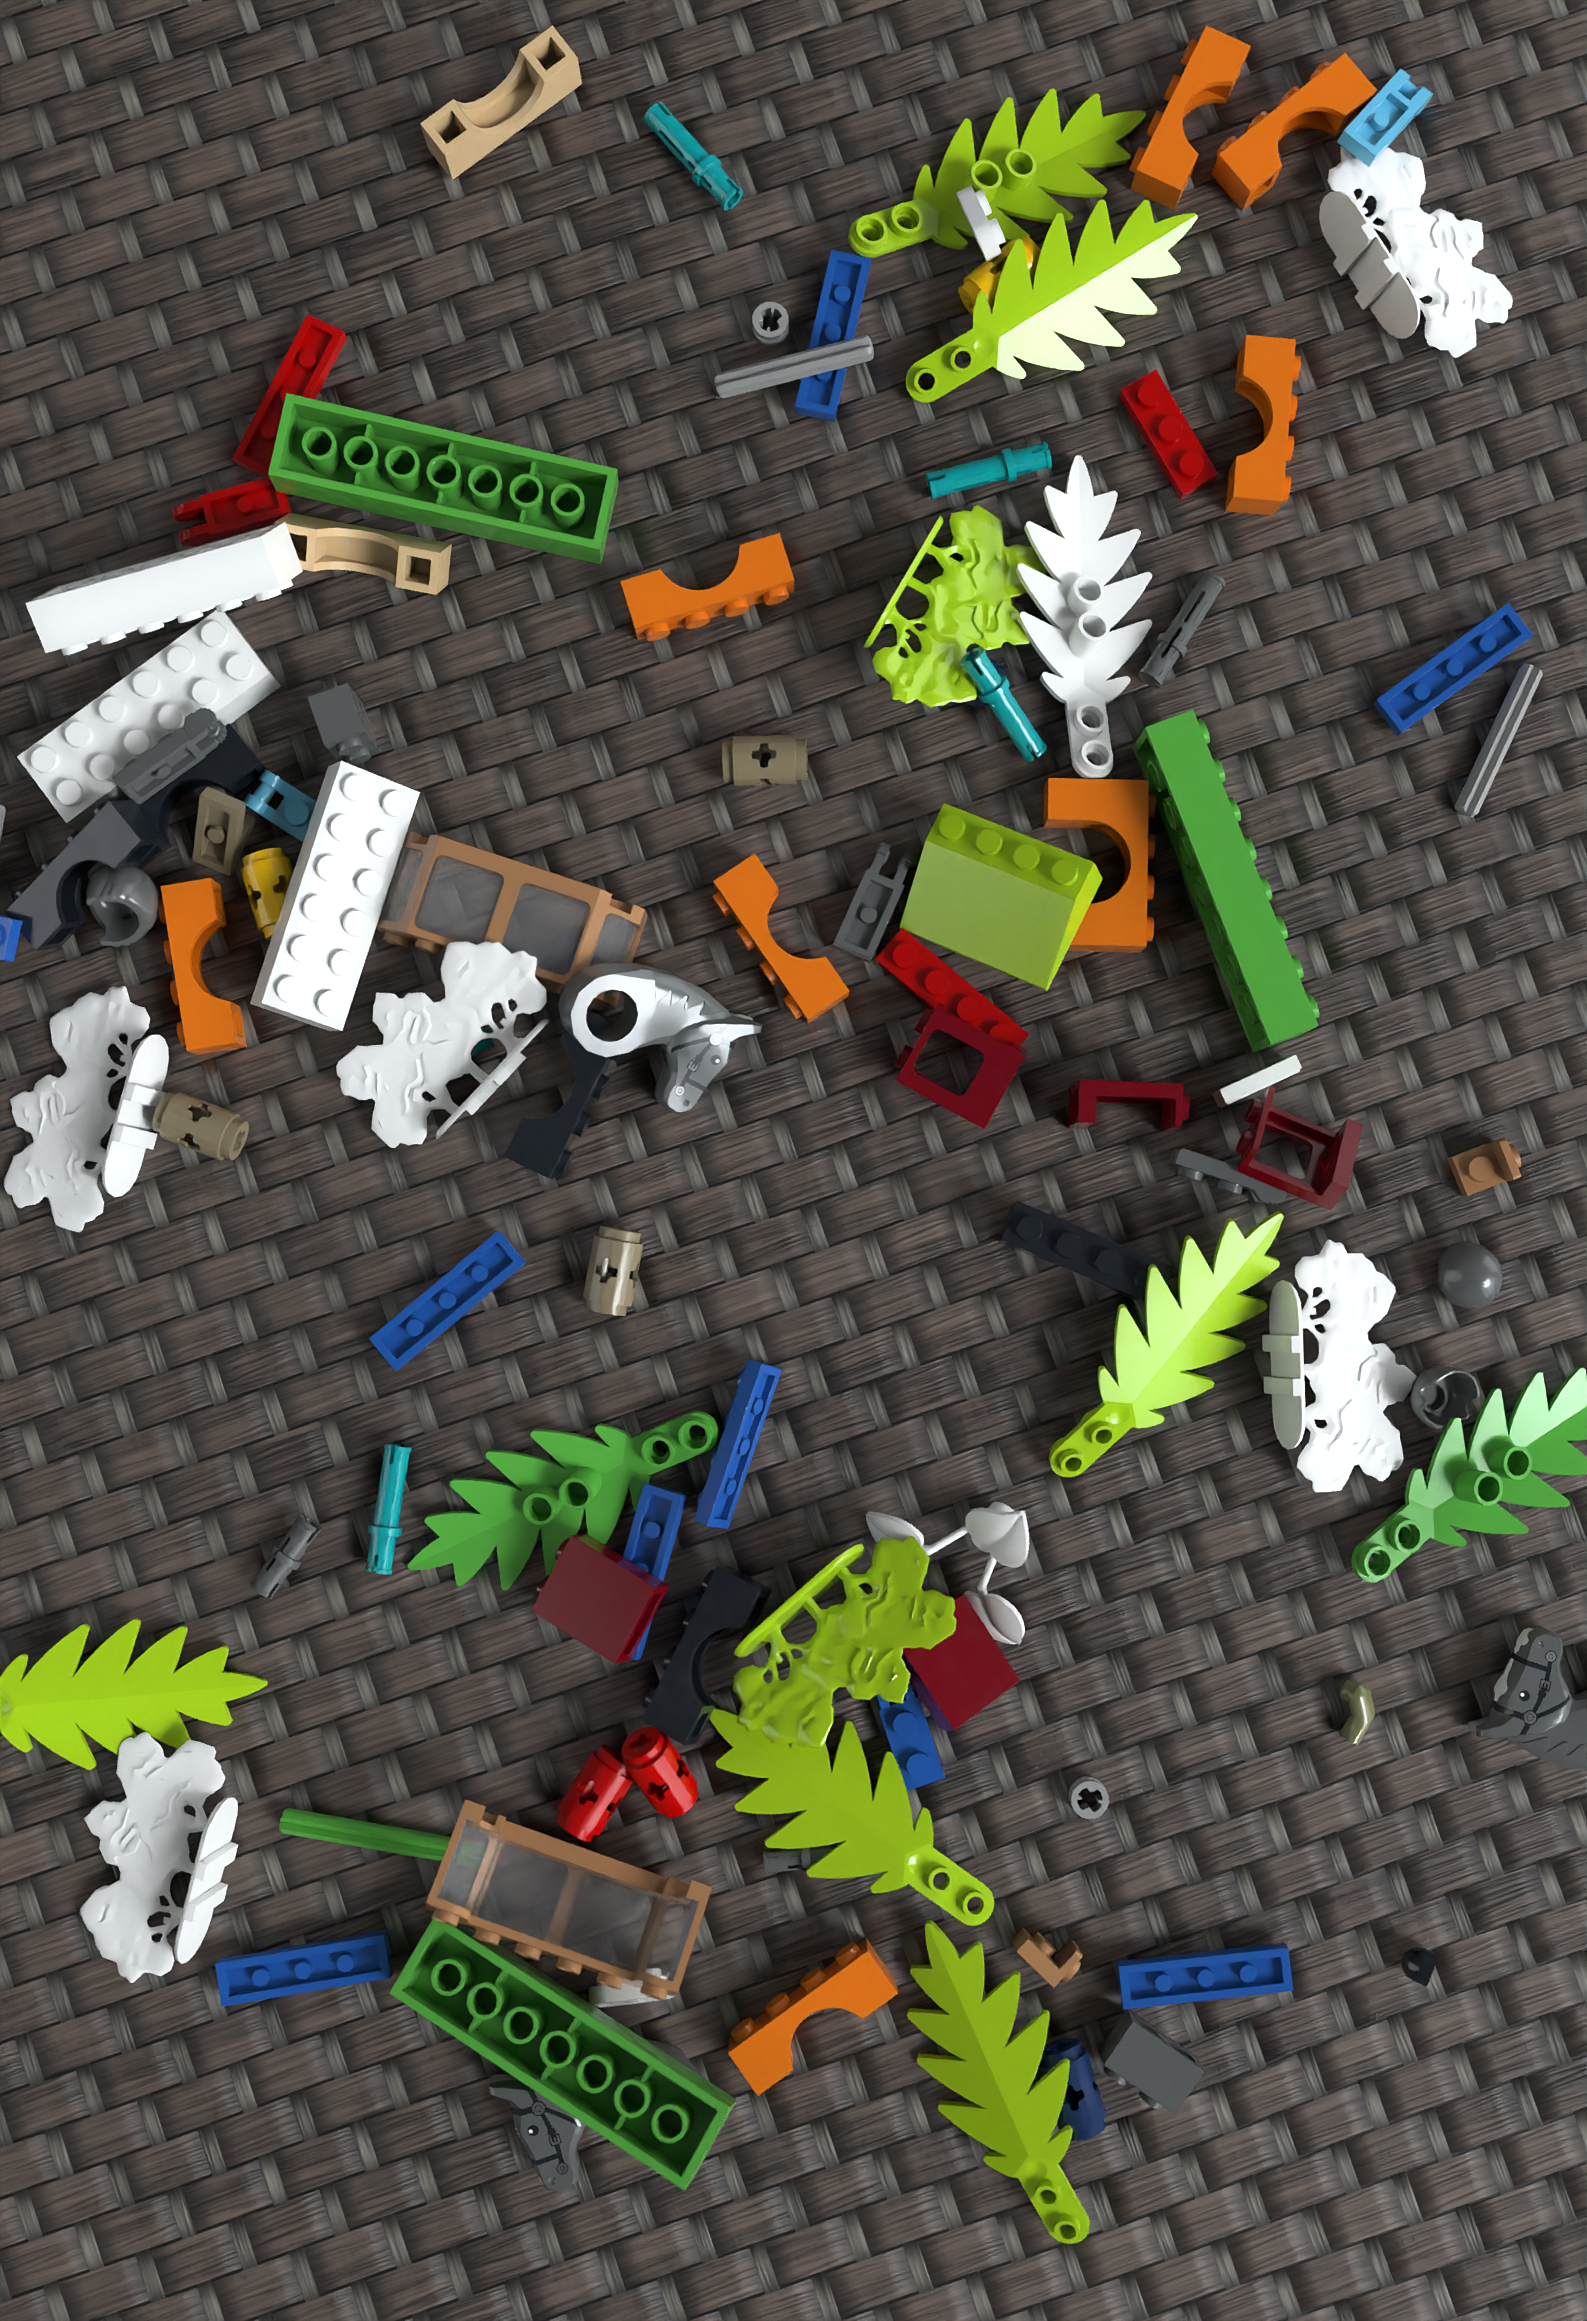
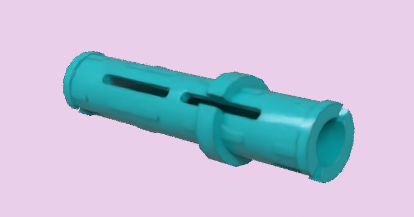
[643,102,743,211]
[926,441,1052,500]
[960,647,1047,762]
[364,1444,412,1575]

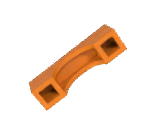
[1129,25,1251,210]
[1211,53,1377,211]
[1225,335,1301,516]
[620,533,794,641]
[712,853,849,1024]
[158,878,247,1055]
[728,1938,898,2096]

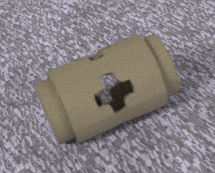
[722,734,808,786]
[152,1092,249,1161]
[583,1226,643,1316]

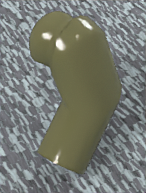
[1339,1679,1375,1746]

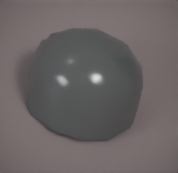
[1437,1241,1503,1309]
[1410,1365,1480,1429]

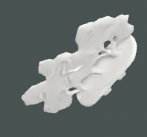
[1319,146,1513,358]
[336,941,549,1148]
[4,986,169,1233]
[1262,1240,1417,1493]
[80,1732,238,1983]

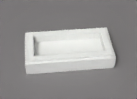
[1212,1055,1302,1108]

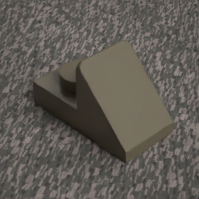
[192,787,255,876]

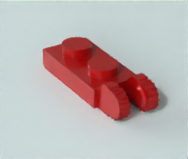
[172,477,292,547]

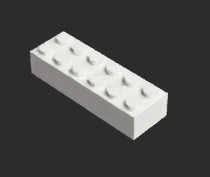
[25,522,303,655]
[17,610,281,830]
[250,761,420,1031]

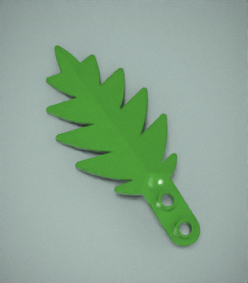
[1351,1367,1587,1582]
[408,1411,719,1591]

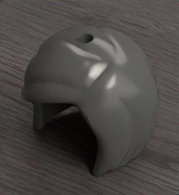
[86,864,159,947]

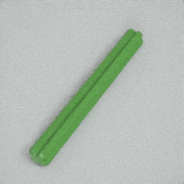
[279,1808,487,1868]

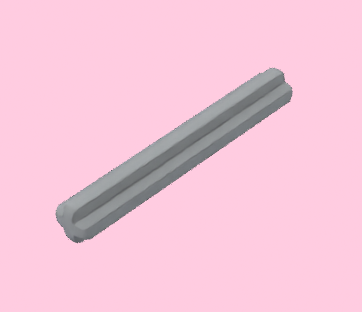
[715,335,874,398]
[1455,664,1543,817]

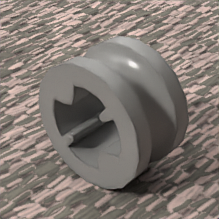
[752,302,789,346]
[1069,1776,1109,1819]

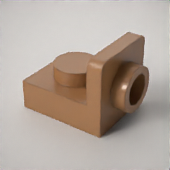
[1447,1138,1521,1197]
[1012,1928,1083,1988]

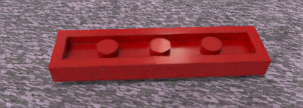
[232,314,347,478]
[875,928,1030,1045]

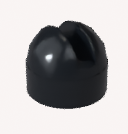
[1402,1947,1437,1986]

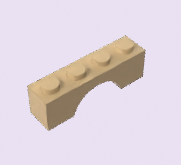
[420,25,582,180]
[275,513,452,595]

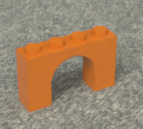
[1043,778,1156,953]

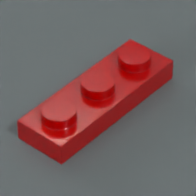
[1118,370,1218,500]

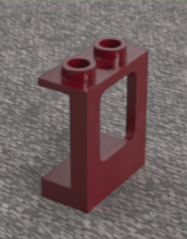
[894,1002,1027,1129]
[1068,1079,1190,1132]
[1235,1086,1363,1211]

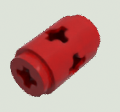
[622,1726,698,1818]
[555,1744,634,1842]

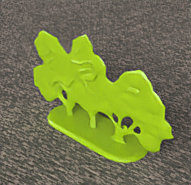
[863,505,1047,707]
[733,1536,957,1748]

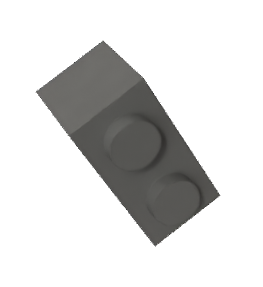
[307,683,380,765]
[1098,2009,1204,2115]

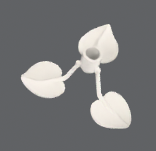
[866,1502,1029,1644]

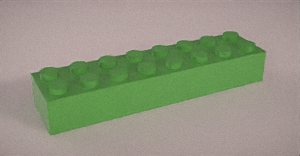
[268,393,618,565]
[1132,709,1319,1053]
[389,1919,737,2190]

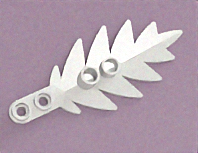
[1016,455,1152,779]

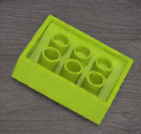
[899,803,1103,991]

